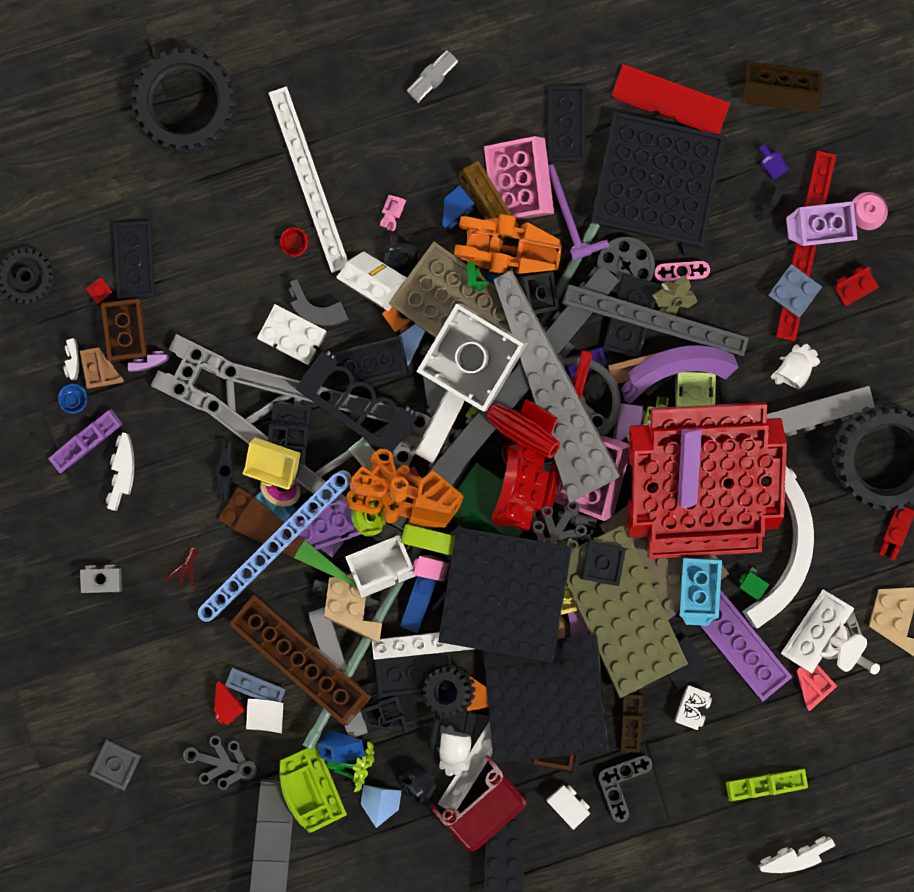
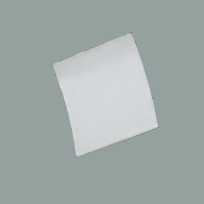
[246,699,283,734]

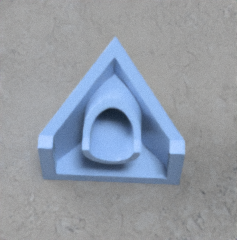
[361,785,402,828]

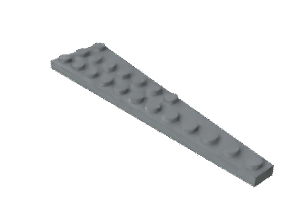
[494,270,621,503]

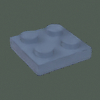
[768,264,822,318]

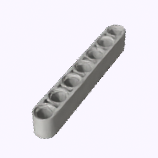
[309,607,368,737]

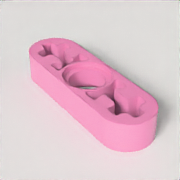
[654,261,710,282]

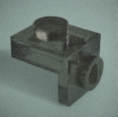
[582,370,608,404]

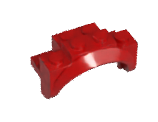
[491,444,549,531]

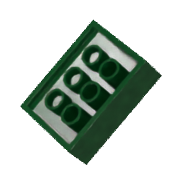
[452,462,537,537]

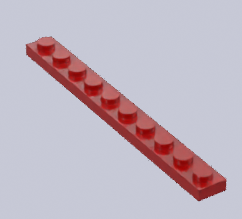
[776,151,836,341]

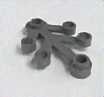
[532,501,587,553]
[183,735,257,790]

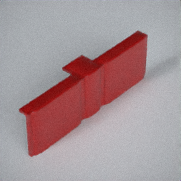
[611,64,730,135]

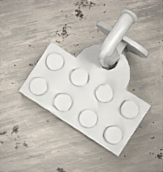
[781,590,880,674]

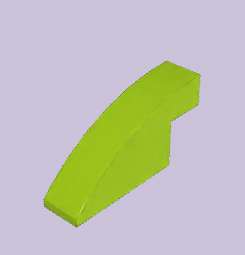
[401,524,455,555]

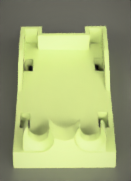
[675,372,716,407]

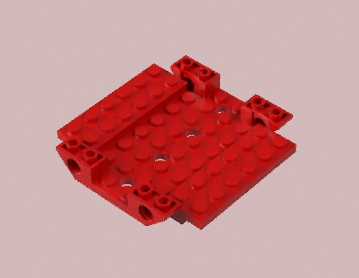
[627,402,787,559]

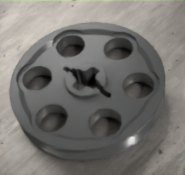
[597,237,655,293]

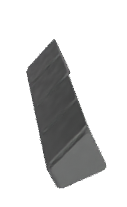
[250,779,293,892]

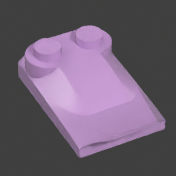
[786,201,857,246]

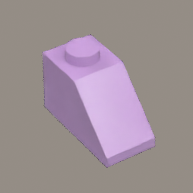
[613,404,645,441]

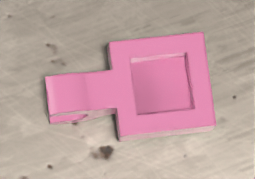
[380,195,406,231]

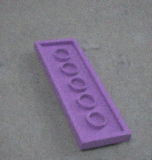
[700,590,792,701]

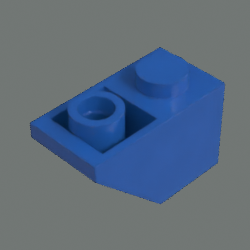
[443,186,474,230]
[317,730,365,763]

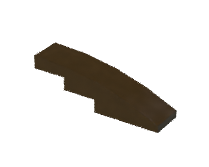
[621,687,643,753]

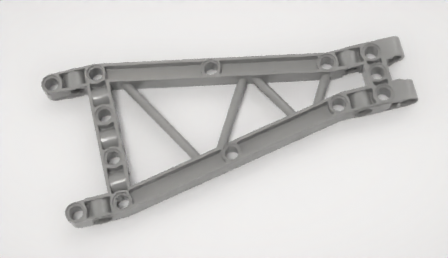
[150,334,457,550]

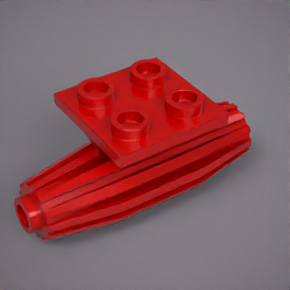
[486,399,560,459]

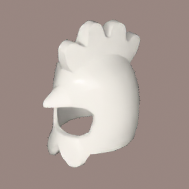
[771,344,820,389]
[437,725,471,776]

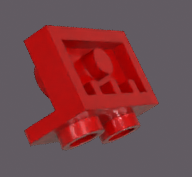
[834,266,879,307]

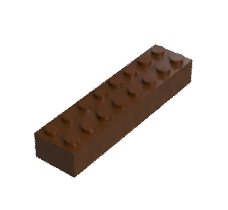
[229,595,372,726]

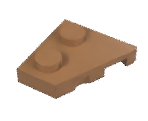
[80,348,124,389]

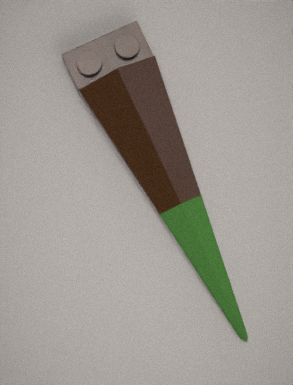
[218,487,356,585]

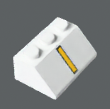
[337,252,407,312]

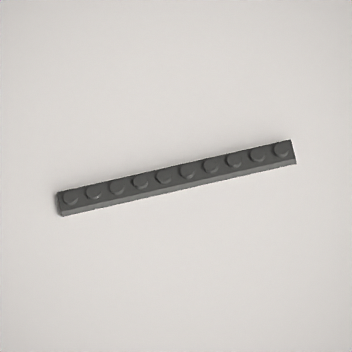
[563,285,749,356]

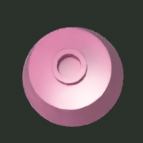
[852,192,888,230]

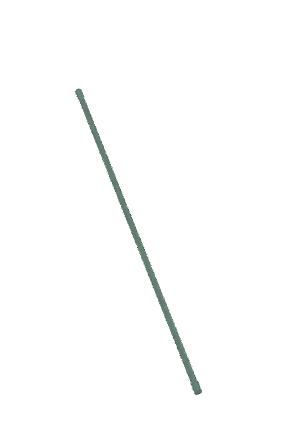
[302,224,600,750]

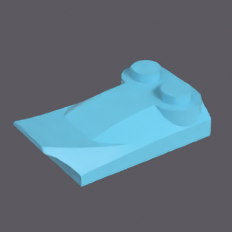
[679,557,722,626]

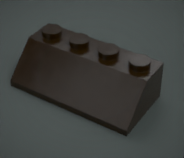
[742,62,822,113]

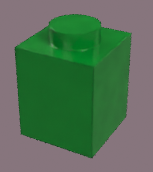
[738,571,769,601]

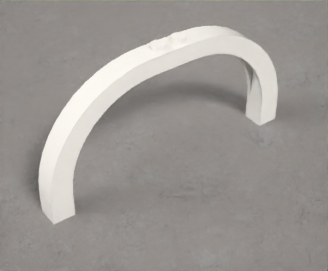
[626,420,814,628]

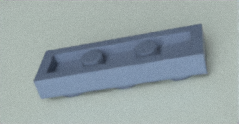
[225,668,286,702]

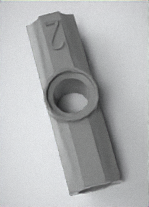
[407,50,458,103]

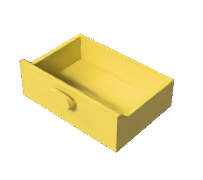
[243,438,301,490]

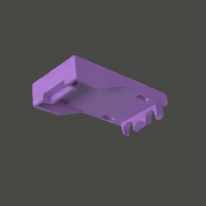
[283,498,361,550]

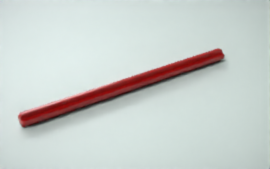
[535,351,593,535]

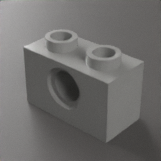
[80,565,122,593]

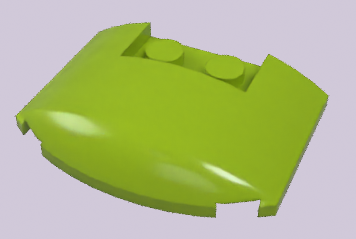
[279,744,347,833]

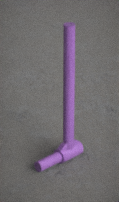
[548,165,609,260]

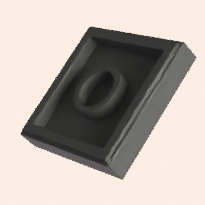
[90,739,142,791]

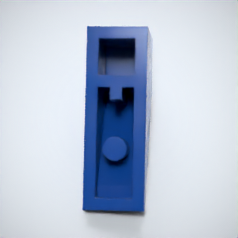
[400,576,437,633]

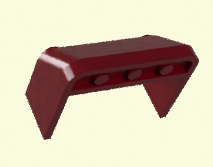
[429,754,526,852]

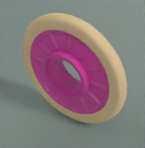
[260,480,301,507]

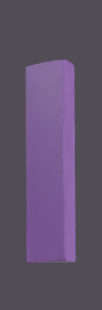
[677,429,702,508]

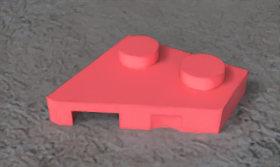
[796,665,837,711]

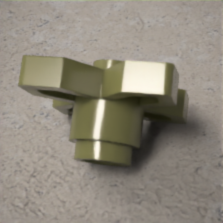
[653,276,697,316]

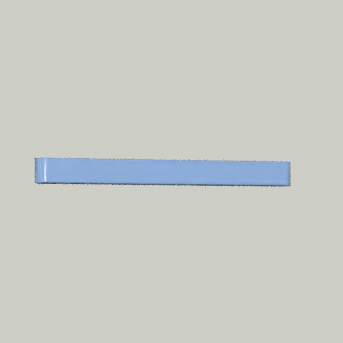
[198,470,352,622]

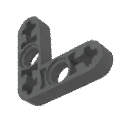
[598,755,652,823]

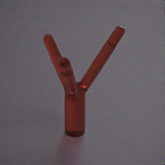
[165,547,199,586]

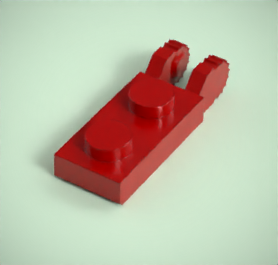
[879,507,914,560]

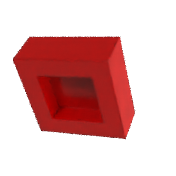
[86,277,113,305]

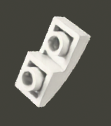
[63,338,80,381]

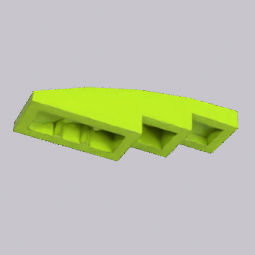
[726,769,808,801]

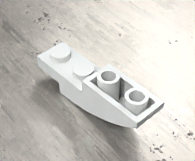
[106,433,134,511]
[758,836,835,873]

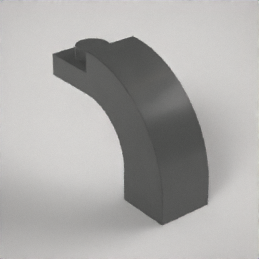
[289,279,349,327]

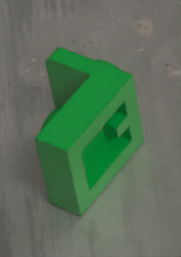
[467,262,488,291]

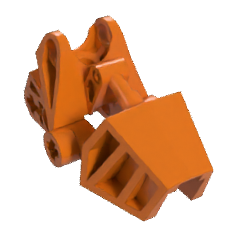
[454,214,562,275]
[345,449,464,527]

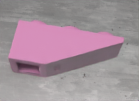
[413,555,451,581]

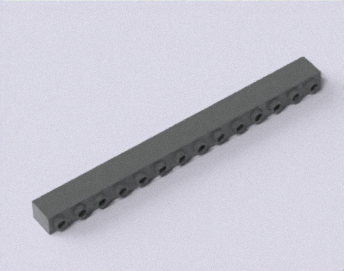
[428,266,620,484]

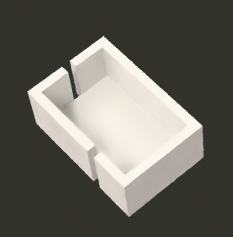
[257,304,327,366]
[346,535,415,598]

